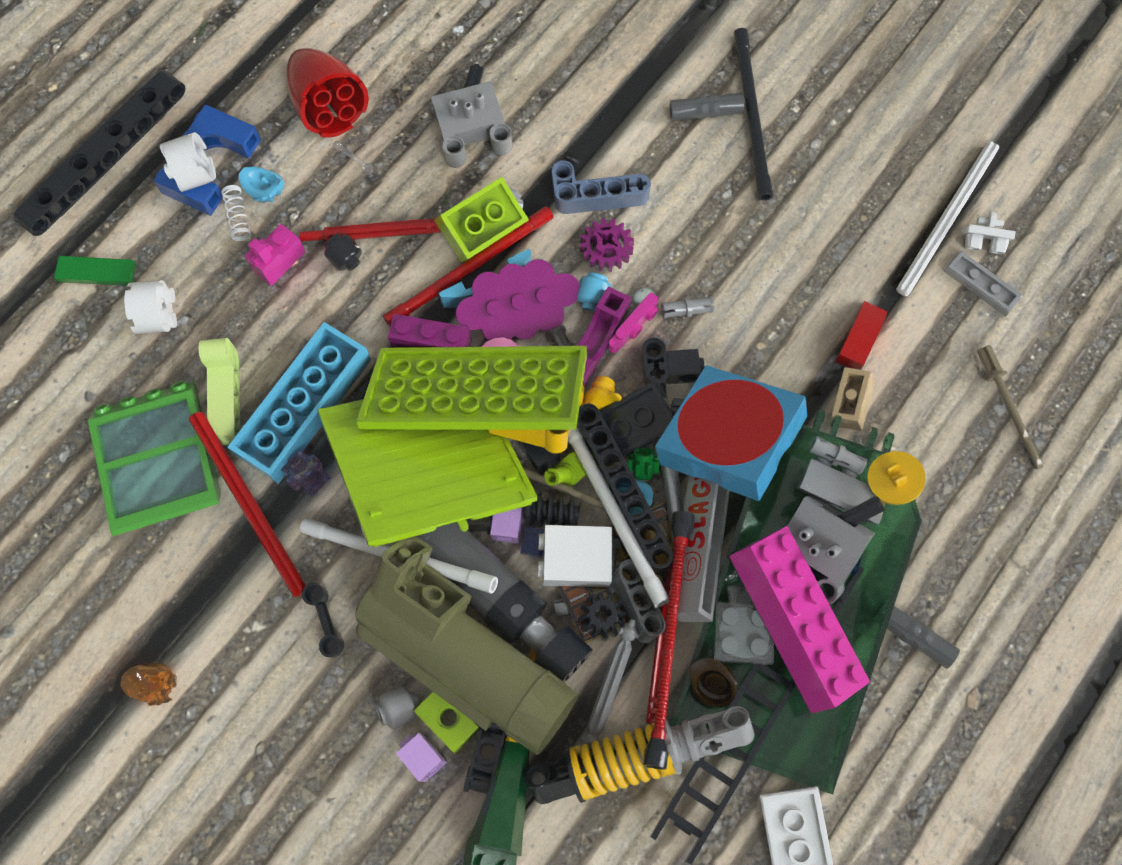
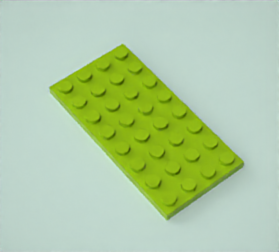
[356,346,587,430]

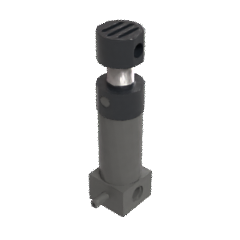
[414,522,593,683]

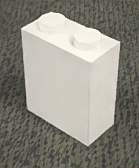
[538,525,612,587]

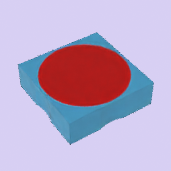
[655,365,807,501]

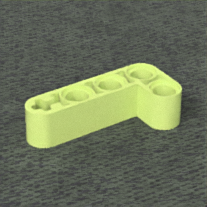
[199,338,241,445]

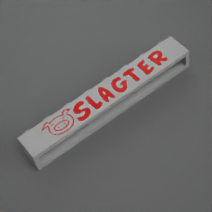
[677,475,730,622]

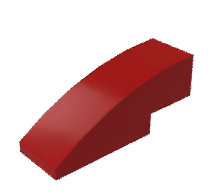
[835,301,888,370]

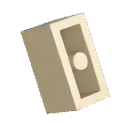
[831,367,875,431]

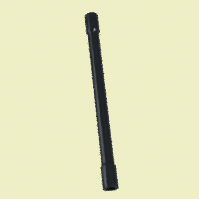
[733,28,773,201]

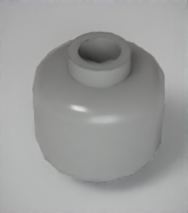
[375,687,420,729]

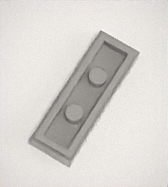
[944,251,1024,316]

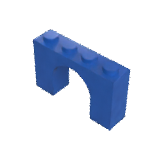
[153,105,261,216]

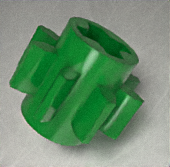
[628,448,660,480]

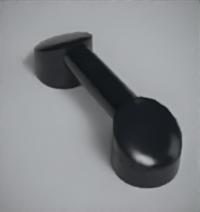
[302,583,344,658]

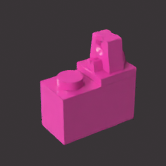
[244,224,306,286]

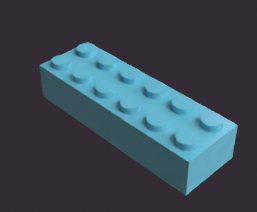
[227,322,371,484]

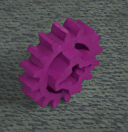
[580,218,634,272]

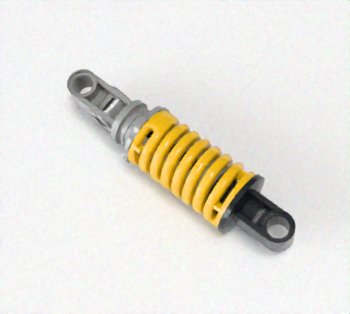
[525,706,754,804]

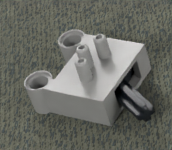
[431,64,513,168]
[788,494,885,604]

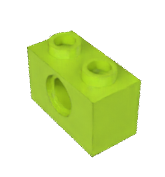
[414,692,479,754]

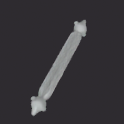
[579,619,639,750]

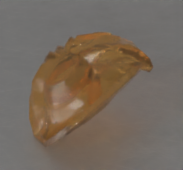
[120,663,177,706]

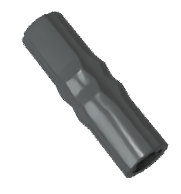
[669,93,744,121]
[873,601,960,669]

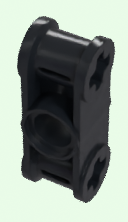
[463,724,507,794]

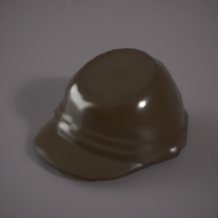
[689,657,738,708]

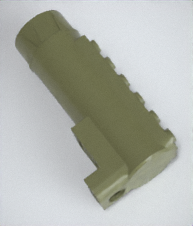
[355,537,579,755]

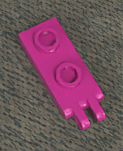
[609,292,659,353]

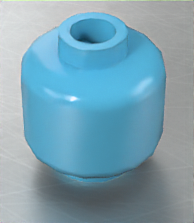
[577,272,612,312]

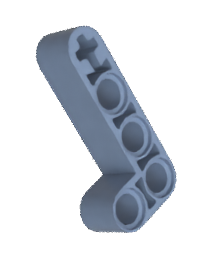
[552,161,651,214]

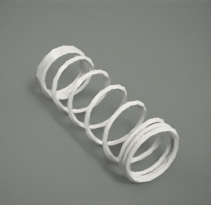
[221,185,251,241]

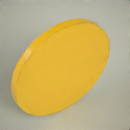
[868,451,926,505]

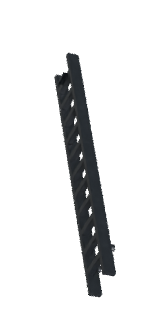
[649,566,864,865]

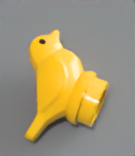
[583,376,622,417]

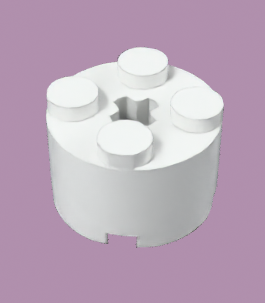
[160,132,216,192]
[124,280,177,334]

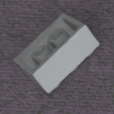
[795,456,886,524]

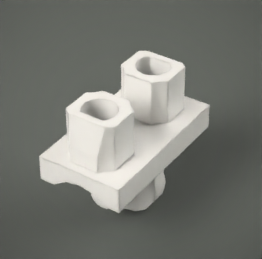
[961,211,1016,254]

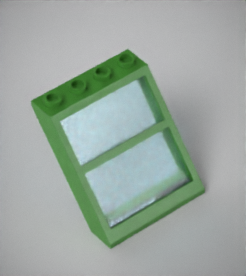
[88,381,221,536]

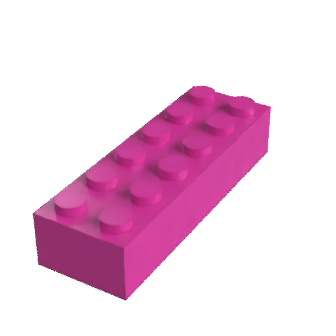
[729,526,870,713]

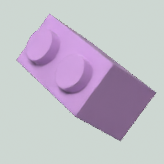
[396,733,448,782]

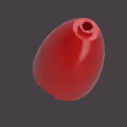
[286,48,369,138]

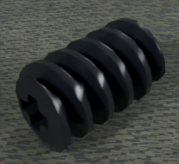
[524,492,582,527]

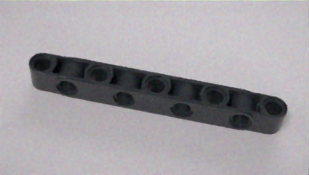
[13,70,186,236]

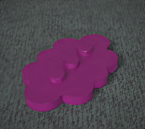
[456,259,580,341]

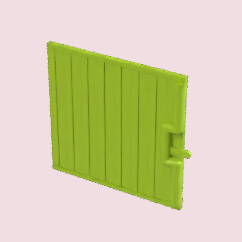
[318,399,538,547]

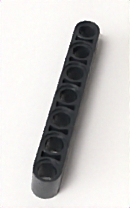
[577,403,673,575]

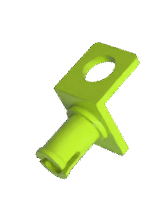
[544,452,587,494]

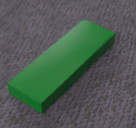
[54,256,136,286]

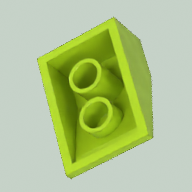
[434,177,529,262]

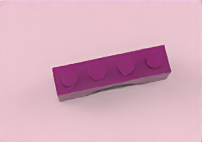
[577,286,631,388]

